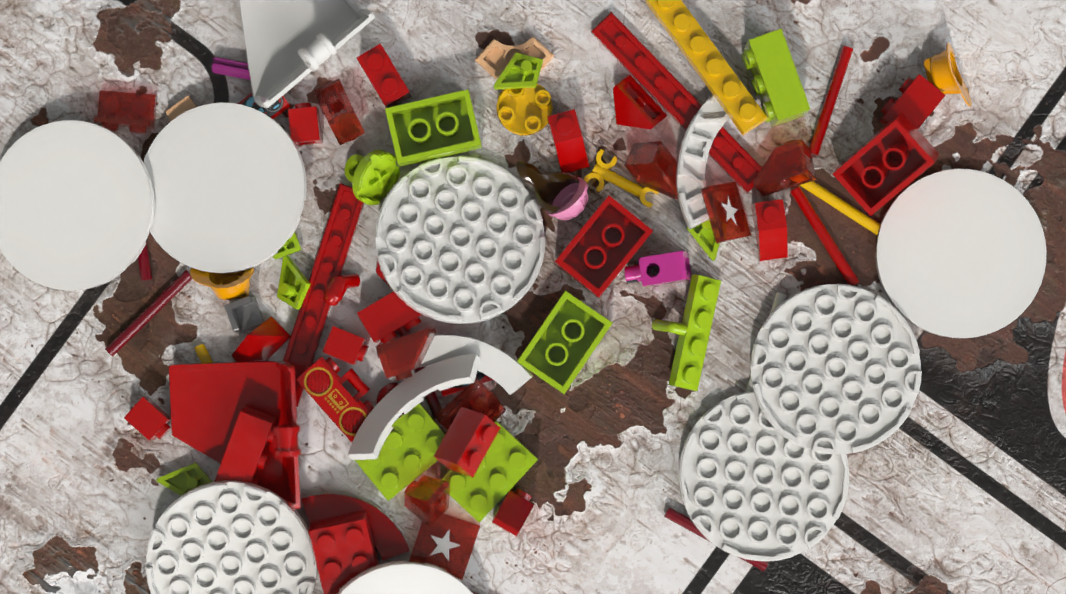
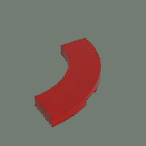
[301,494,410,560]

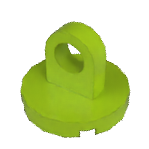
[344,149,400,206]

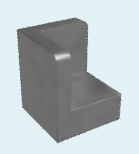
[224,296,264,333]

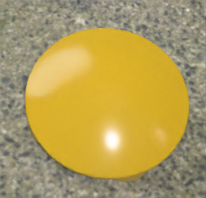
[496,83,553,136]

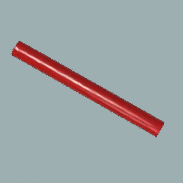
[808,46,853,156]
[790,186,860,286]

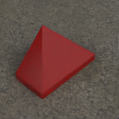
[613,75,668,130]
[231,316,291,362]

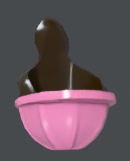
[516,161,588,220]

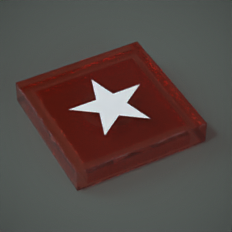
[701,182,752,244]
[409,507,481,580]

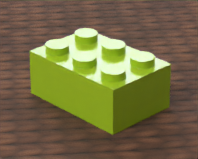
[741,29,811,128]
[385,89,482,167]
[517,291,613,394]
[355,402,446,501]
[438,420,538,523]

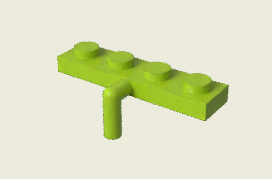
[652,274,721,391]

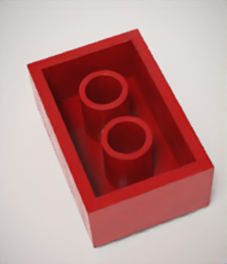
[833,112,939,216]
[555,195,653,299]
[309,510,379,594]

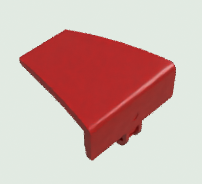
[168,361,301,509]

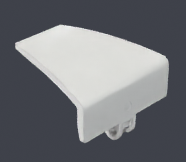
[239,0,376,108]

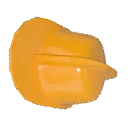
[924,42,972,107]
[190,267,254,300]

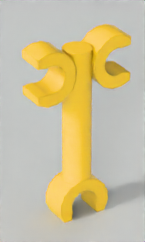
[584,149,659,208]

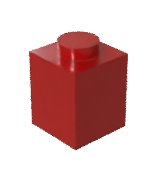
[288,103,323,146]
[322,326,369,365]
[124,396,171,441]

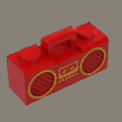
[296,356,374,443]

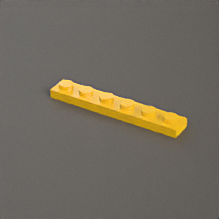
[645,0,767,135]

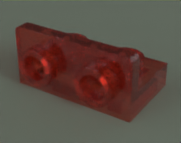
[94,90,158,134]
[435,378,506,430]

